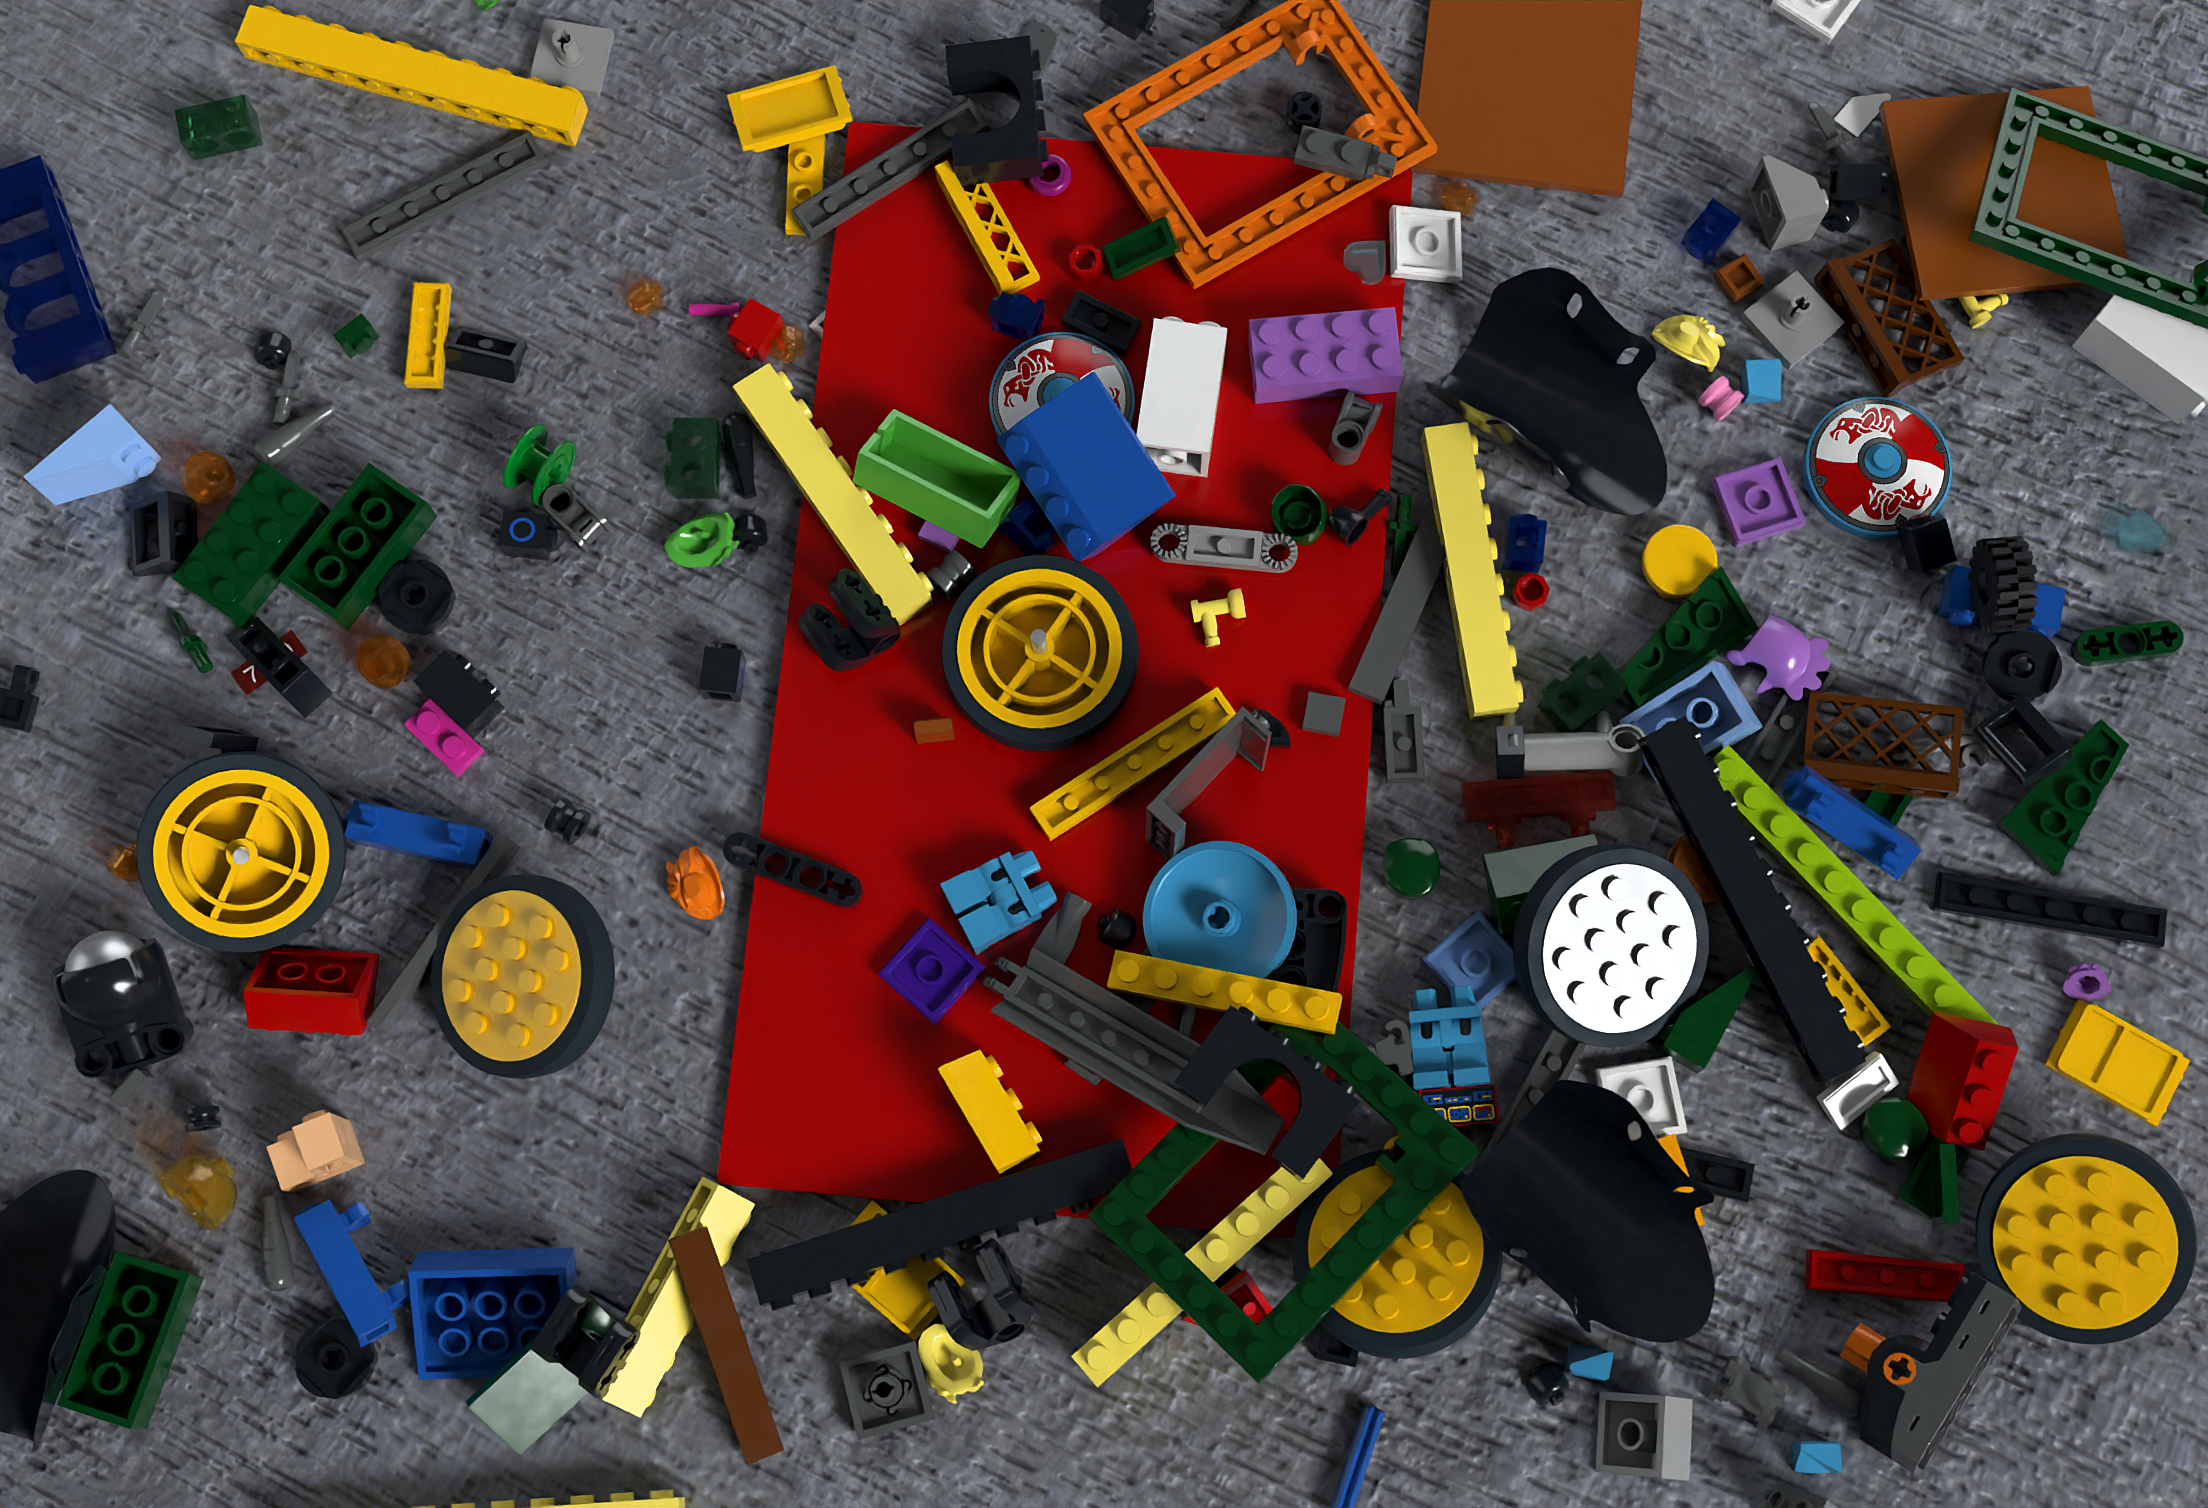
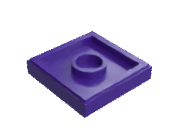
[877,918,986,1026]

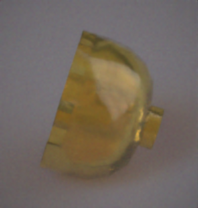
[158,1154,238,1231]

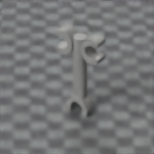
[1886,713,1990,769]

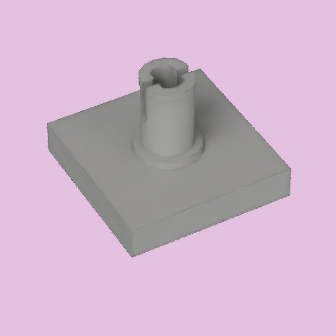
[529,18,614,99]
[1740,270,1845,370]

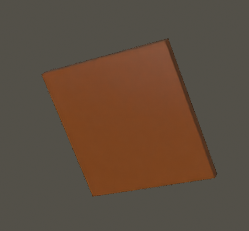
[1410,0,1642,197]
[1879,86,2129,301]

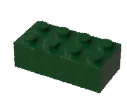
[172,461,330,629]
[277,463,437,632]
[57,1251,204,1429]

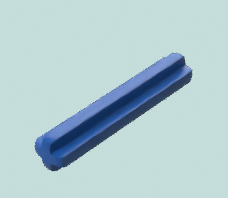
[1330,1405,1384,1508]

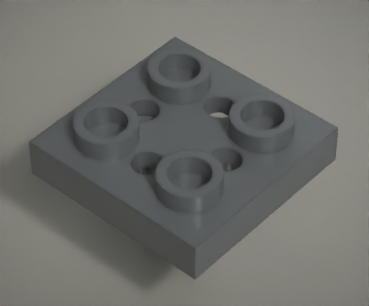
[839,1341,935,1440]

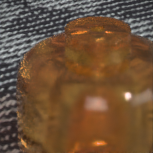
[1441,181,1478,217]
[626,278,665,316]
[769,325,805,363]
[105,843,139,883]

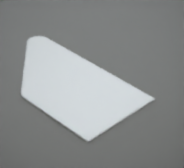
[1834,93,1891,137]

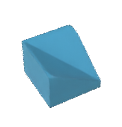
[1740,359,1782,404]
[1564,1343,1614,1381]
[1791,1441,1842,1473]

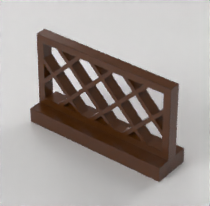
[1814,239,1965,398]
[1800,691,1963,801]

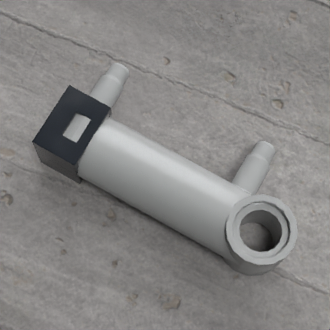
[1495,711,1645,779]

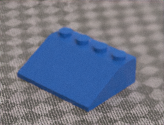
[996,372,1176,563]
[408,1247,577,1380]

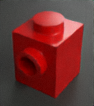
[727,298,785,363]

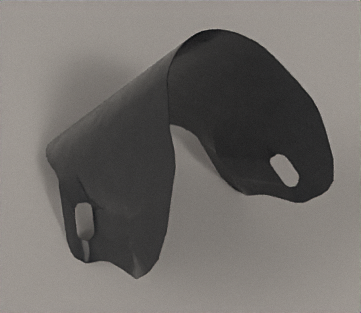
[1426,267,1667,516]
[1460,1080,1715,1343]
[0,1170,116,1452]

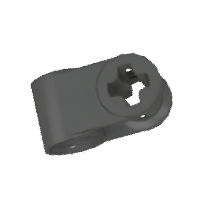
[1328,390,1383,465]
[542,484,612,554]

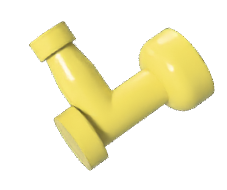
[1957,294,2008,329]
[1190,588,1246,647]

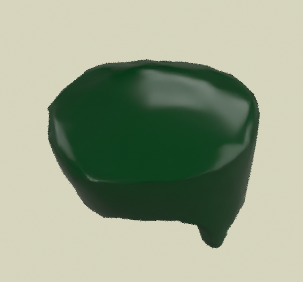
[1270,483,1330,546]
[1382,838,1441,900]
[1858,1097,1929,1159]

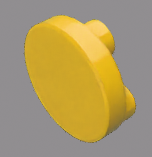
[1641,524,1717,599]

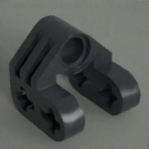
[798,569,901,672]
[927,1238,1035,1351]
[532,1285,641,1397]

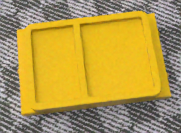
[727,65,853,153]
[2044,999,2191,1127]
[850,1200,966,1341]

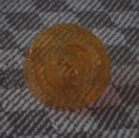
[179,451,236,505]
[356,634,411,689]

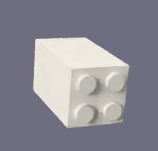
[2072,294,2208,425]
[1137,316,1227,477]

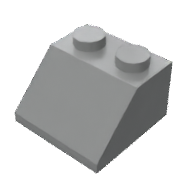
[1747,155,1829,251]
[1595,1391,1693,1481]

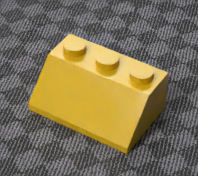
[938,1050,1043,1177]

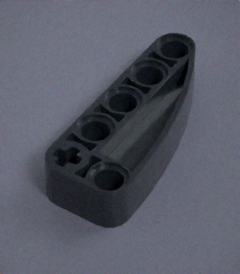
[1272,888,1347,1080]

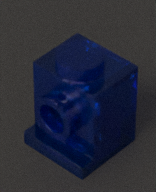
[1681,198,1742,264]
[988,291,1046,342]
[996,494,1057,556]
[1501,513,1547,574]

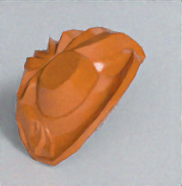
[665,846,725,920]

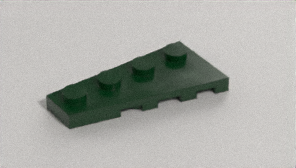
[1615,566,1759,707]
[1997,719,2129,877]

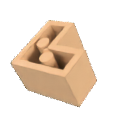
[267,1110,365,1193]

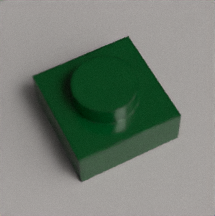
[333,313,379,358]

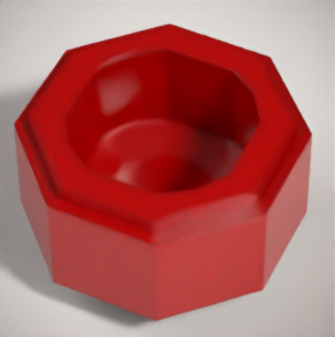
[1068,244,1102,282]
[1511,572,1550,612]

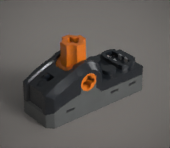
[1840,1271,2022,1477]

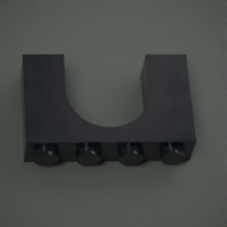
[945,35,1049,186]
[1172,1005,1360,1181]

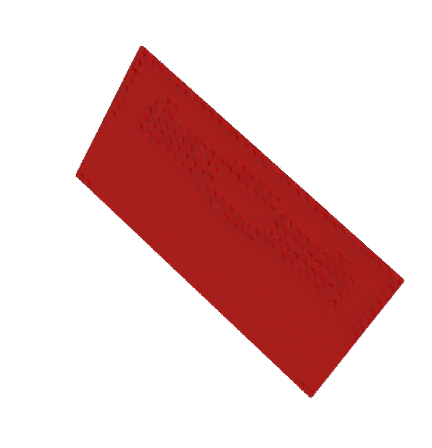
[717,122,1413,1238]

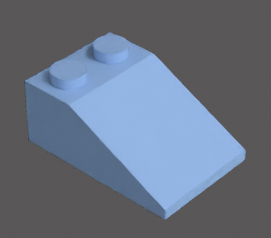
[24,404,163,505]
[1619,661,1763,784]

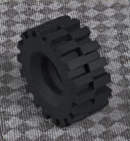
[1968,536,2038,633]

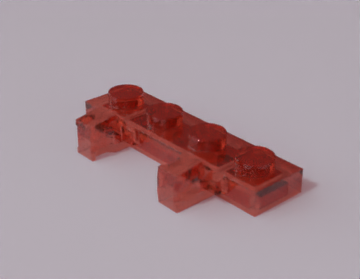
[1461,771,1617,849]

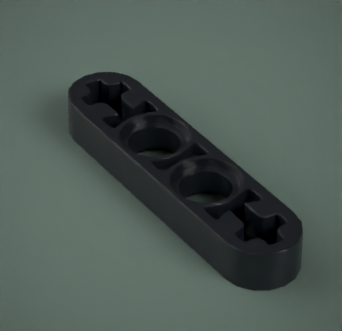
[723,832,863,909]

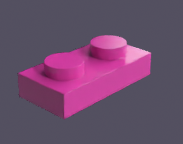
[403,699,484,777]

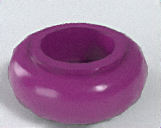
[1027,154,1071,196]

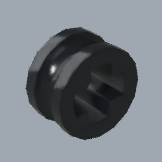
[184,1106,221,1132]

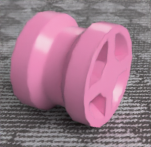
[1698,376,1744,422]

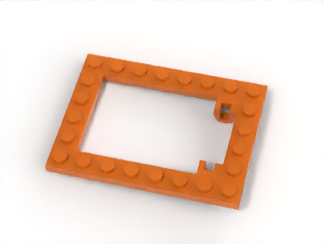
[1083,0,1438,289]

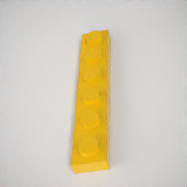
[1029,687,1236,841]
[1107,950,1343,1035]

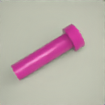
[689,302,741,318]

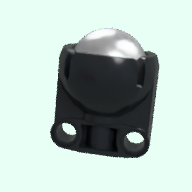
[51,931,194,1078]

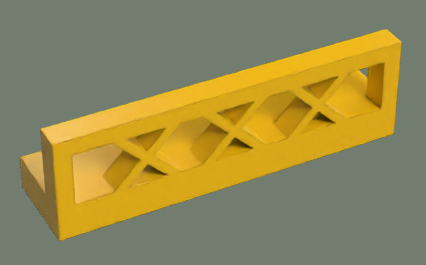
[935,160,1040,299]

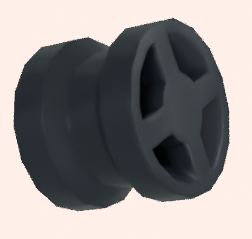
[1286,91,1322,135]
[544,797,591,845]

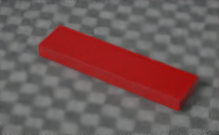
[1805,1249,1966,1303]

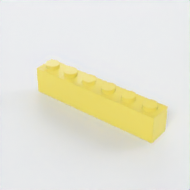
[600,1176,755,1418]

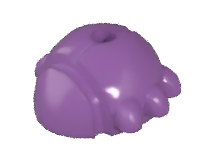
[2063,962,2111,1002]

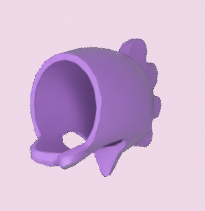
[1726,614,1830,701]

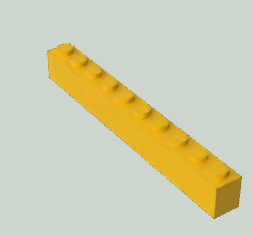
[235,5,588,147]

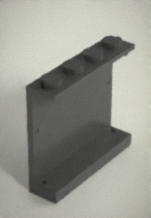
[1145,707,1272,861]

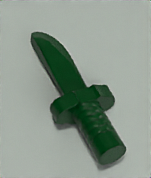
[1386,495,1418,576]
[171,610,214,673]

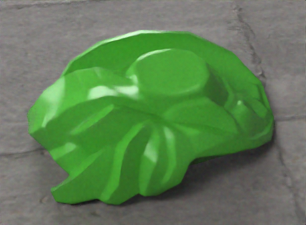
[665,511,740,568]

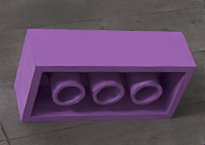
[1248,307,1403,404]

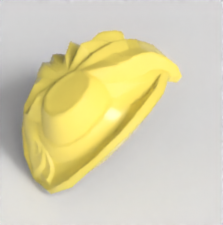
[1652,314,1725,372]
[918,1324,984,1404]

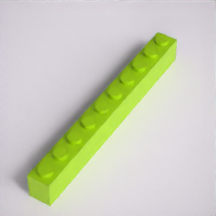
[1713,745,1999,1025]

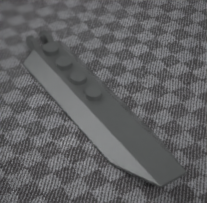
[982,948,1285,1155]

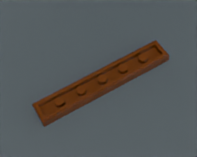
[668,1226,784,1465]

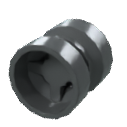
[925,549,977,601]

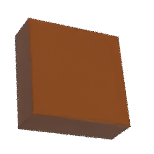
[1713,253,1765,304]
[914,717,955,744]

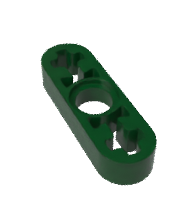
[2071,621,2184,667]

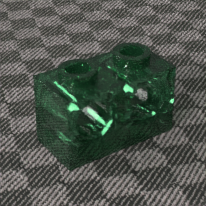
[175,94,263,161]
[665,418,722,499]
[1537,652,1629,733]

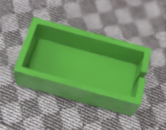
[852,409,1022,549]

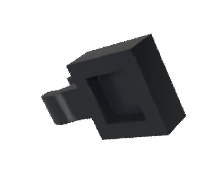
[0,665,40,733]

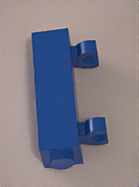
[1782,764,1921,880]
[343,800,493,870]
[293,1199,411,1348]

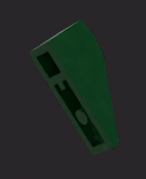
[1656,966,1758,1073]

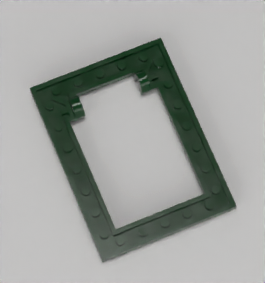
[1968,87,2208,329]
[1087,1020,1480,1385]

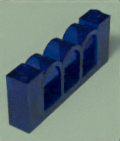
[0,155,117,384]

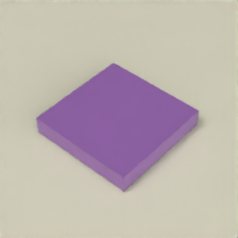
[1710,456,1806,547]

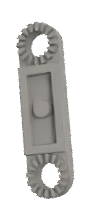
[1150,523,1298,573]

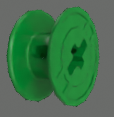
[503,424,576,506]

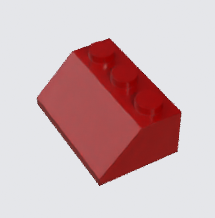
[243,947,379,1036]
[1905,1010,2019,1151]

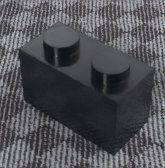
[413,650,504,739]

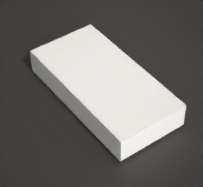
[1816,1051,1899,1130]

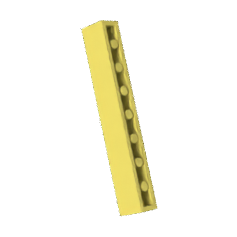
[732,363,934,626]
[1420,422,1523,721]
[1071,1158,1333,1388]

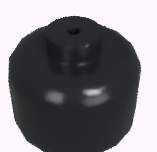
[1822,200,1860,233]
[254,331,291,370]
[732,514,768,553]
[1096,908,1137,950]
[1526,1363,1569,1406]

